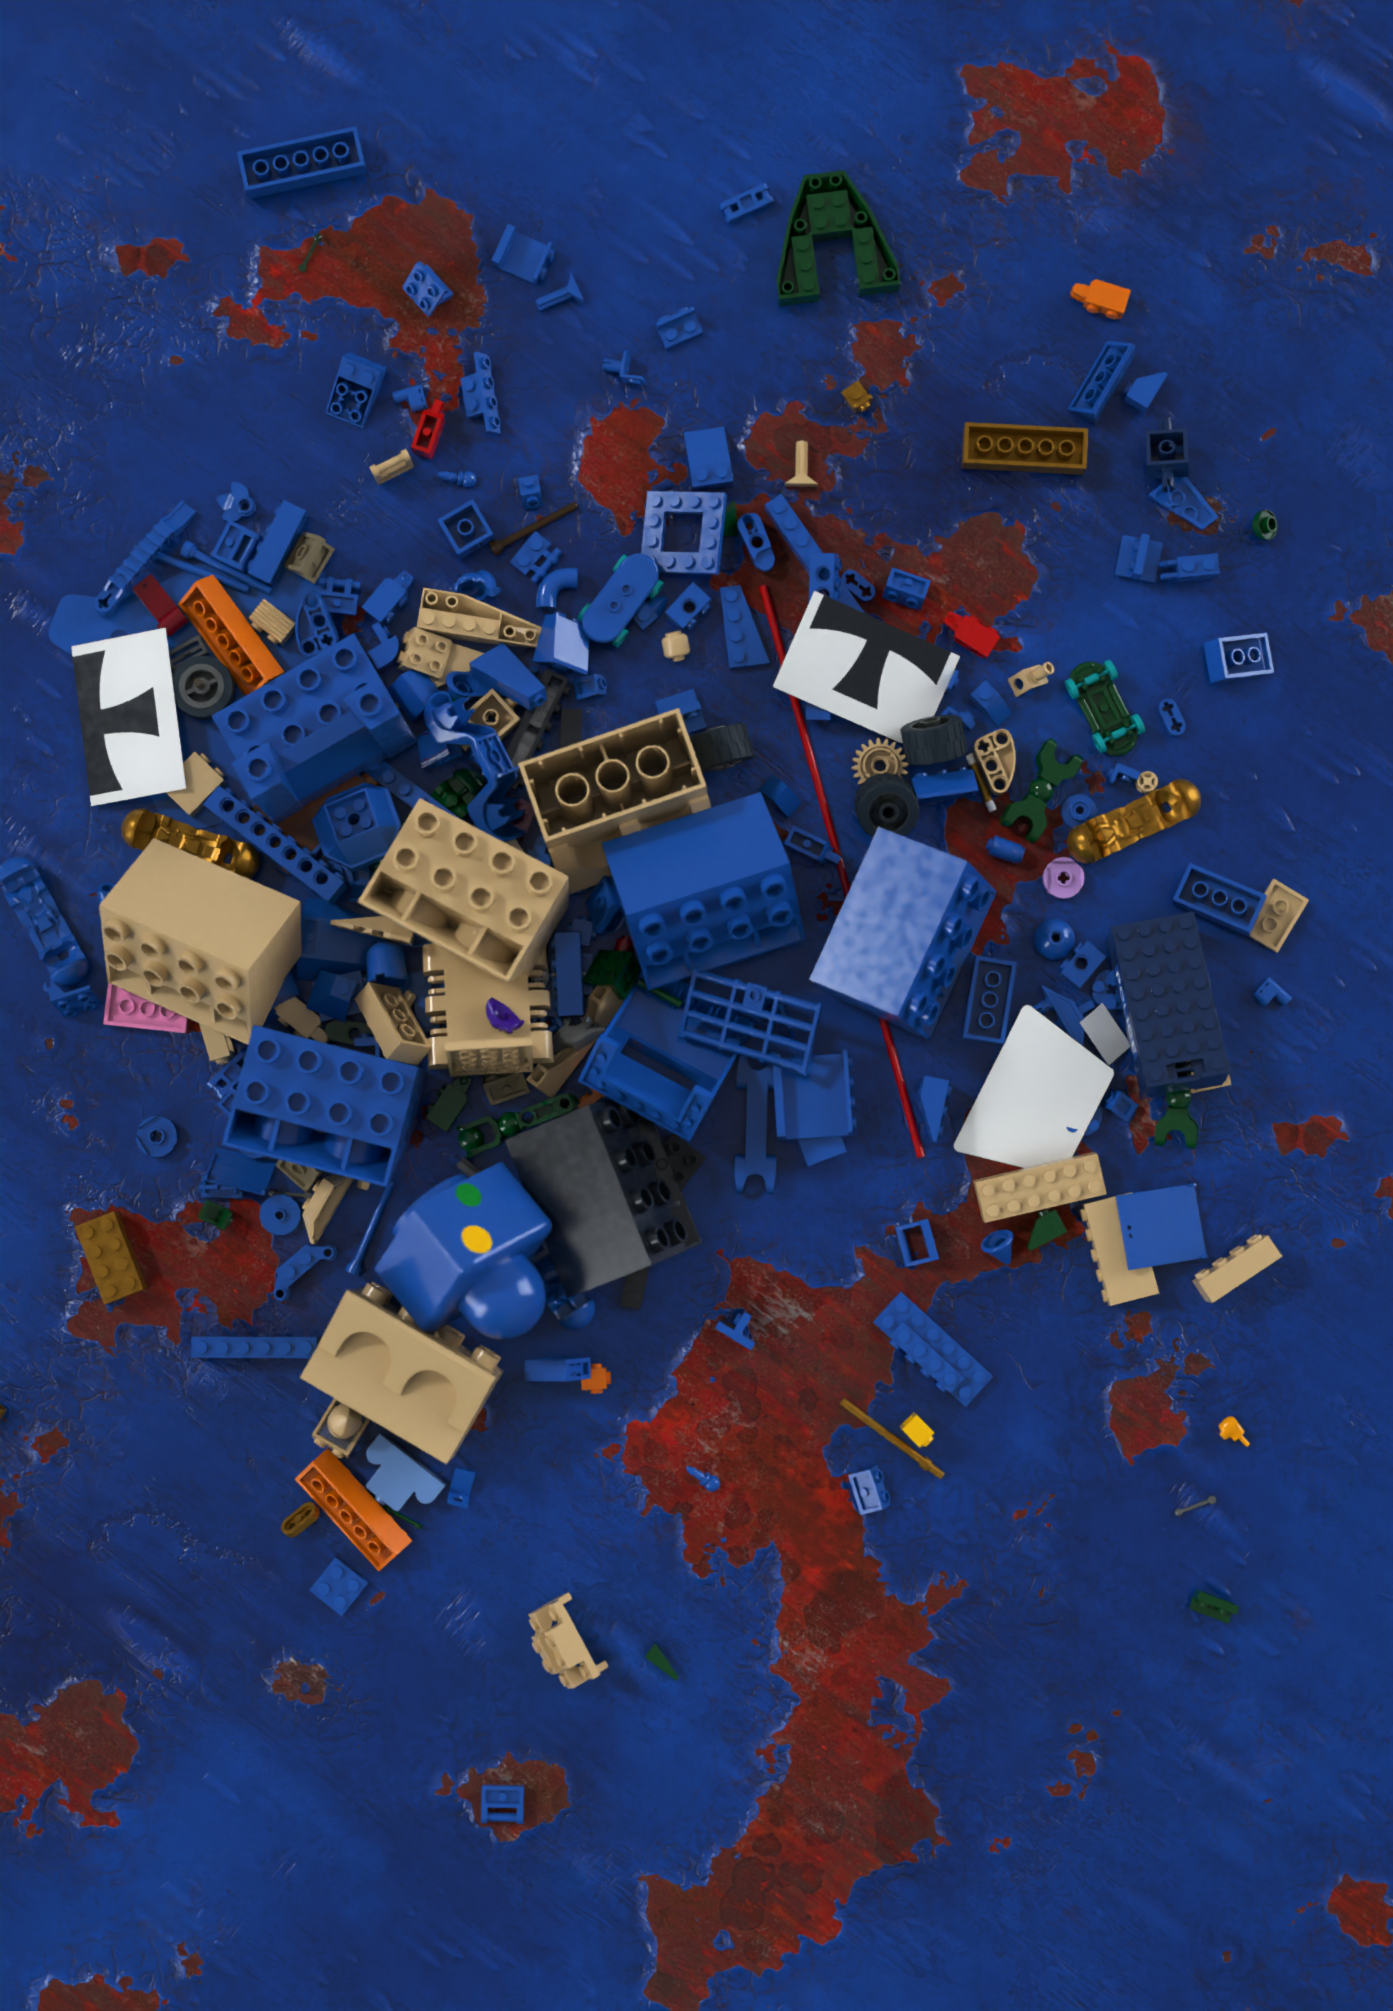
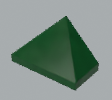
[723,500,738,537]

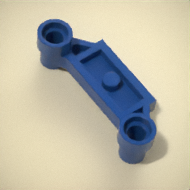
[273,1244,338,1302]

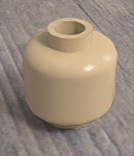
[661,630,690,662]

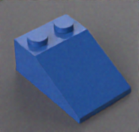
[684,427,733,492]
[1203,633,1274,683]

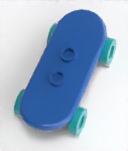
[577,553,664,648]

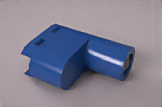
[392,384,428,413]
[1253,977,1292,1007]

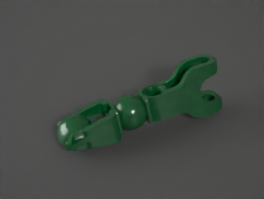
[456,1093,579,1158]

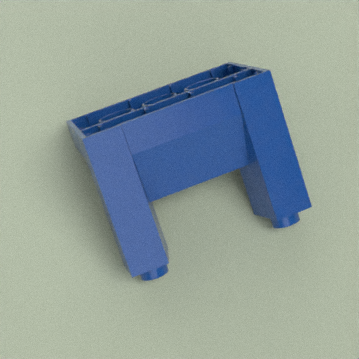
[211,633,417,824]

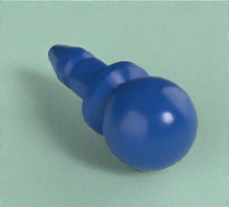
[437,471,476,488]
[686,1466,720,1492]

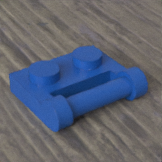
[211,520,263,573]
[481,1784,524,1824]

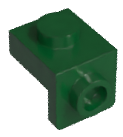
[198,1199,233,1231]

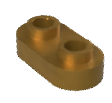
[281,1502,320,1538]

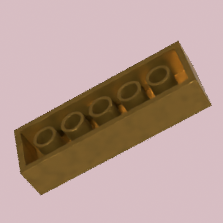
[961,422,1088,475]

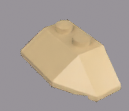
[302,1174,353,1244]

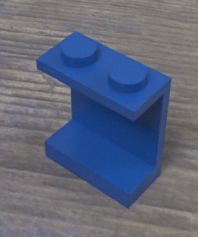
[491,224,555,285]

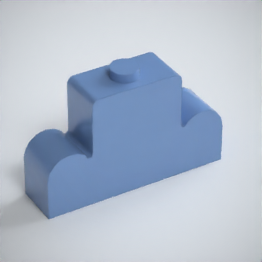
[366,1432,447,1511]

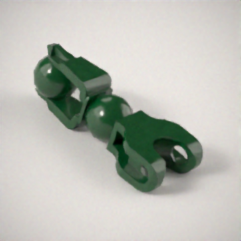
[1155,1061,1199,1149]

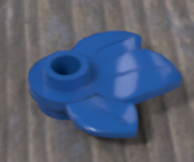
[216,482,256,522]

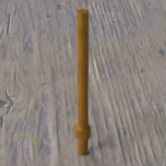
[840,1398,945,1479]

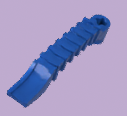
[94,500,196,618]

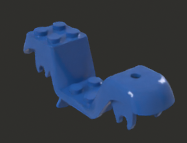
[424,691,526,843]

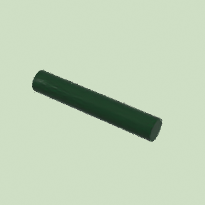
[637,978,683,1008]

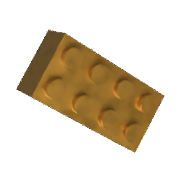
[75,1211,148,1305]

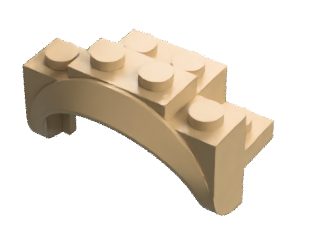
[528,1592,609,1689]

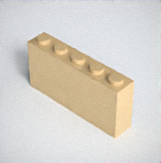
[1080,1192,1159,1306]

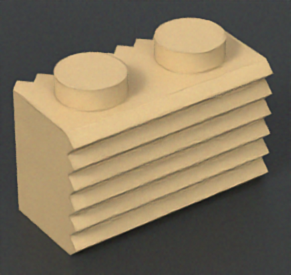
[249,599,295,646]

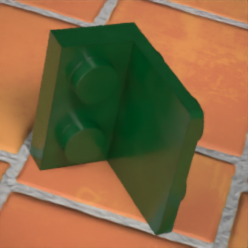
[582,949,641,1000]

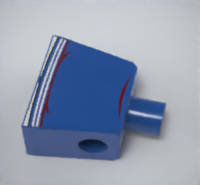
[417,721,463,769]

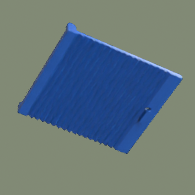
[1115,1183,1209,1270]

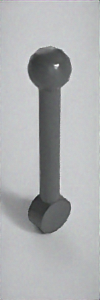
[268,1189,312,1200]
[1175,1495,1216,1517]

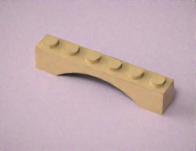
[526,985,625,1098]

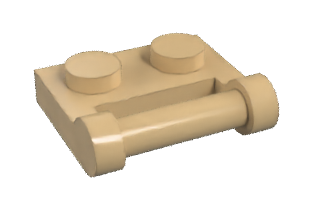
[369,449,414,485]

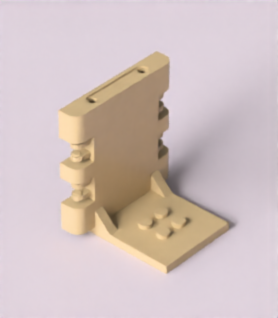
[422,943,554,1077]

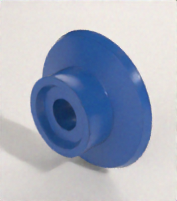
[1060,793,1097,828]

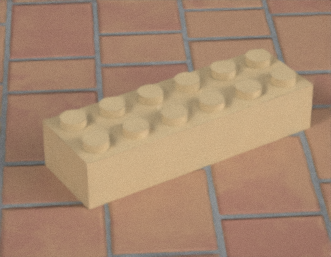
[973,1152,1107,1223]

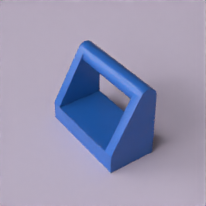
[895,1219,939,1267]

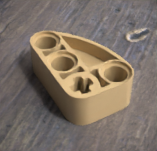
[972,729,1016,796]

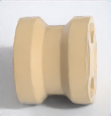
[1135,771,1158,794]

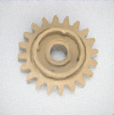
[851,738,908,786]

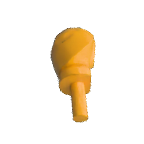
[1219,1416,1250,1447]

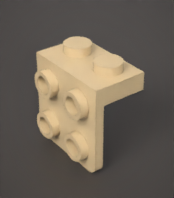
[397,627,452,679]

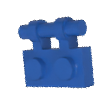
[510,531,562,584]
[316,576,361,617]

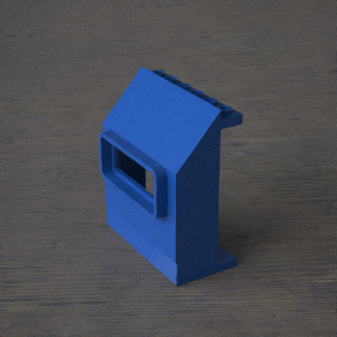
[578,972,756,1142]

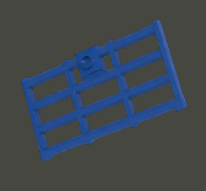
[678,967,823,1076]

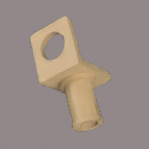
[1008,662,1054,697]

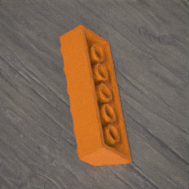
[178,575,285,696]
[295,1448,412,1572]

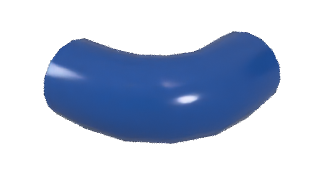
[536,568,578,610]

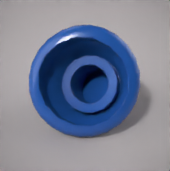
[981,1229,1013,1265]

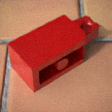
[411,399,445,460]
[943,611,1000,661]

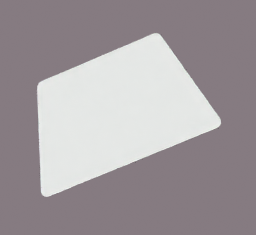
[954,1005,1114,1168]

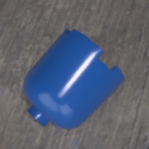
[366,939,409,989]

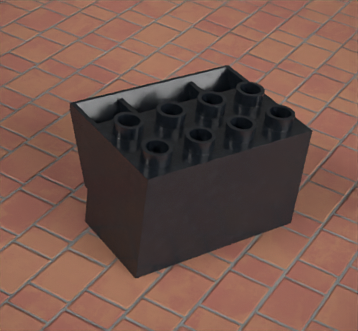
[505,1099,702,1298]

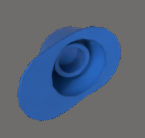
[446,671,491,703]

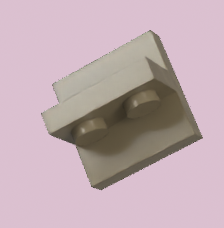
[283,531,335,584]
[275,1160,325,1193]

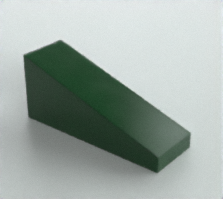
[645,1642,679,1681]

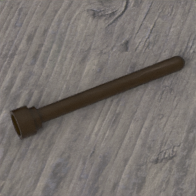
[488,502,578,557]

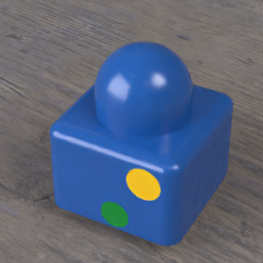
[374,1162,552,1339]

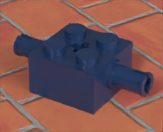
[1145,417,1189,493]

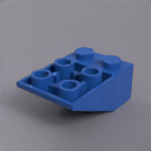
[325,352,387,428]
[918,1076,952,1143]

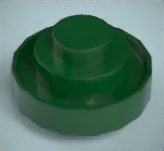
[1252,510,1277,541]

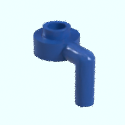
[940,705,976,731]

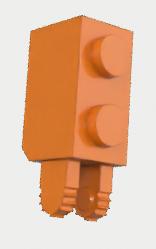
[1070,279,1131,319]

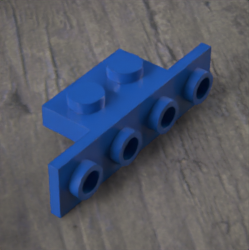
[460,352,501,435]

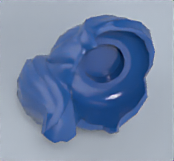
[453,570,501,601]

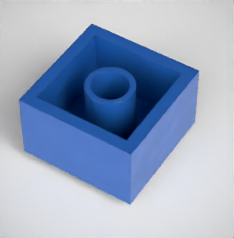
[437,499,495,560]

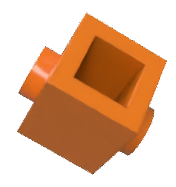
[581,1363,611,1394]

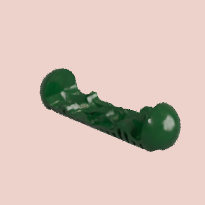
[370,768,485,872]

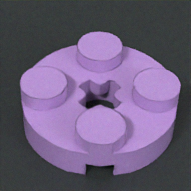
[1042,857,1084,899]

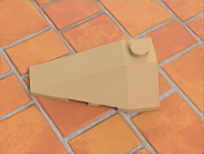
[330,916,415,946]

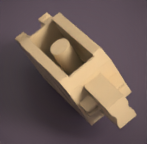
[274,997,330,1044]

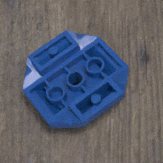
[312,783,402,871]

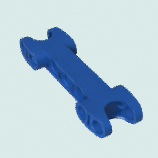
[734,1051,776,1194]

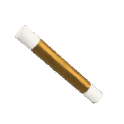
[965,753,997,813]

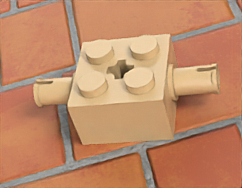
[459,688,521,752]

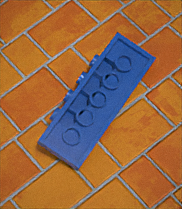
[873,1291,993,1407]

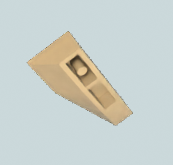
[417,588,542,648]

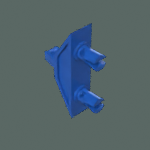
[1032,985,1095,1046]

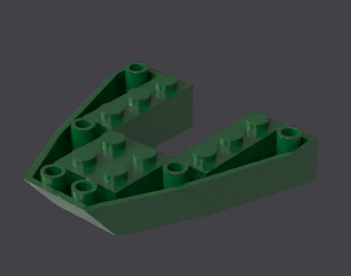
[776,170,900,307]

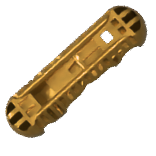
[1067,779,1201,864]
[121,808,260,879]

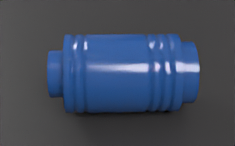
[985,835,1025,864]

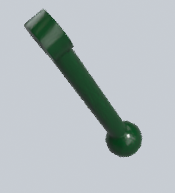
[383,1505,423,1529]

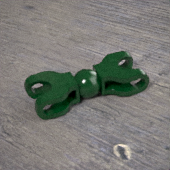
[999,737,1083,844]

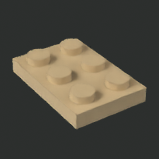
[1250,879,1309,953]

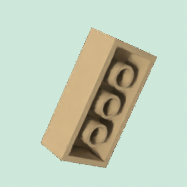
[355,982,432,1065]
[1192,1234,1282,1303]

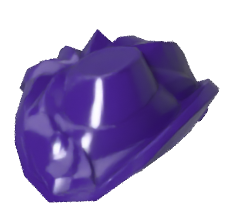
[486,997,525,1034]

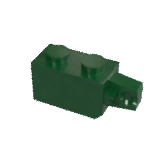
[425,1076,472,1132]

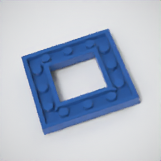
[641,491,727,575]

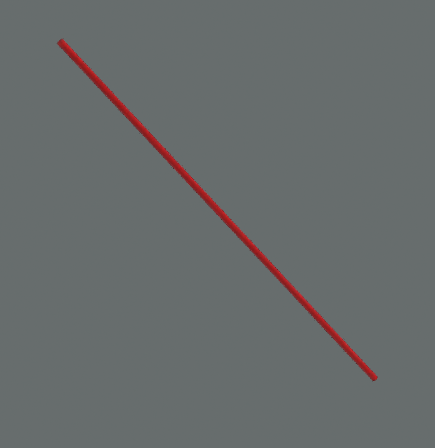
[759,585,925,1158]

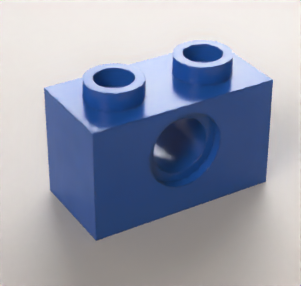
[665,582,711,632]
[1059,941,1106,990]

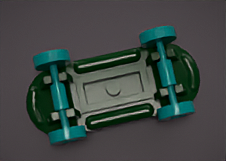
[1064,659,1146,756]

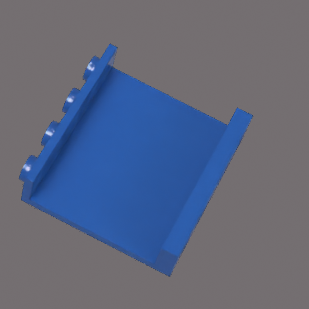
[773,1050,857,1141]

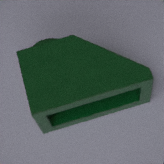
[1026,1208,1067,1251]

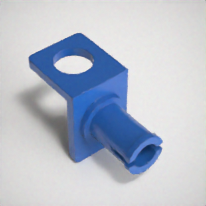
[602,350,646,385]

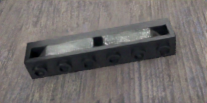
[507,668,571,792]

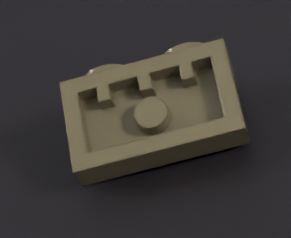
[481,1072,530,1106]

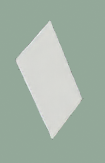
[1080,1003,1130,1066]

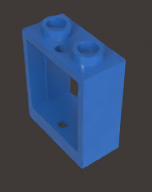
[524,1358,591,1381]

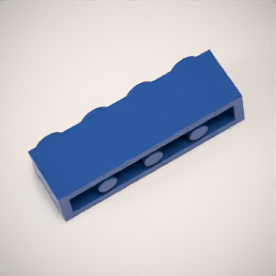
[247,500,308,588]
[551,931,585,1016]

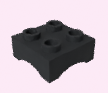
[657,1133,706,1191]

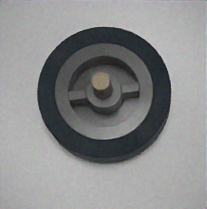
[172,656,235,720]

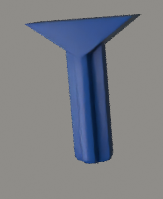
[536,273,585,311]

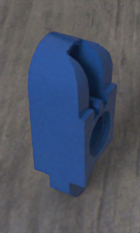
[737,513,775,572]

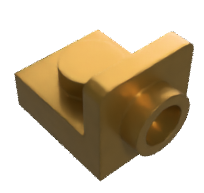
[841,381,873,413]

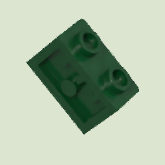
[1189,1589,1239,1623]

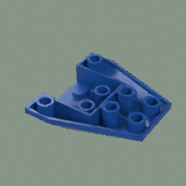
[297,898,384,981]

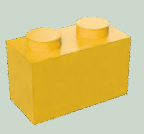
[899,1412,934,1448]

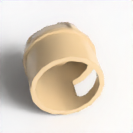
[327,1404,362,1439]

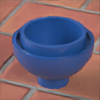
[1033,919,1075,960]

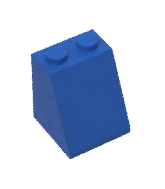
[532,612,589,675]

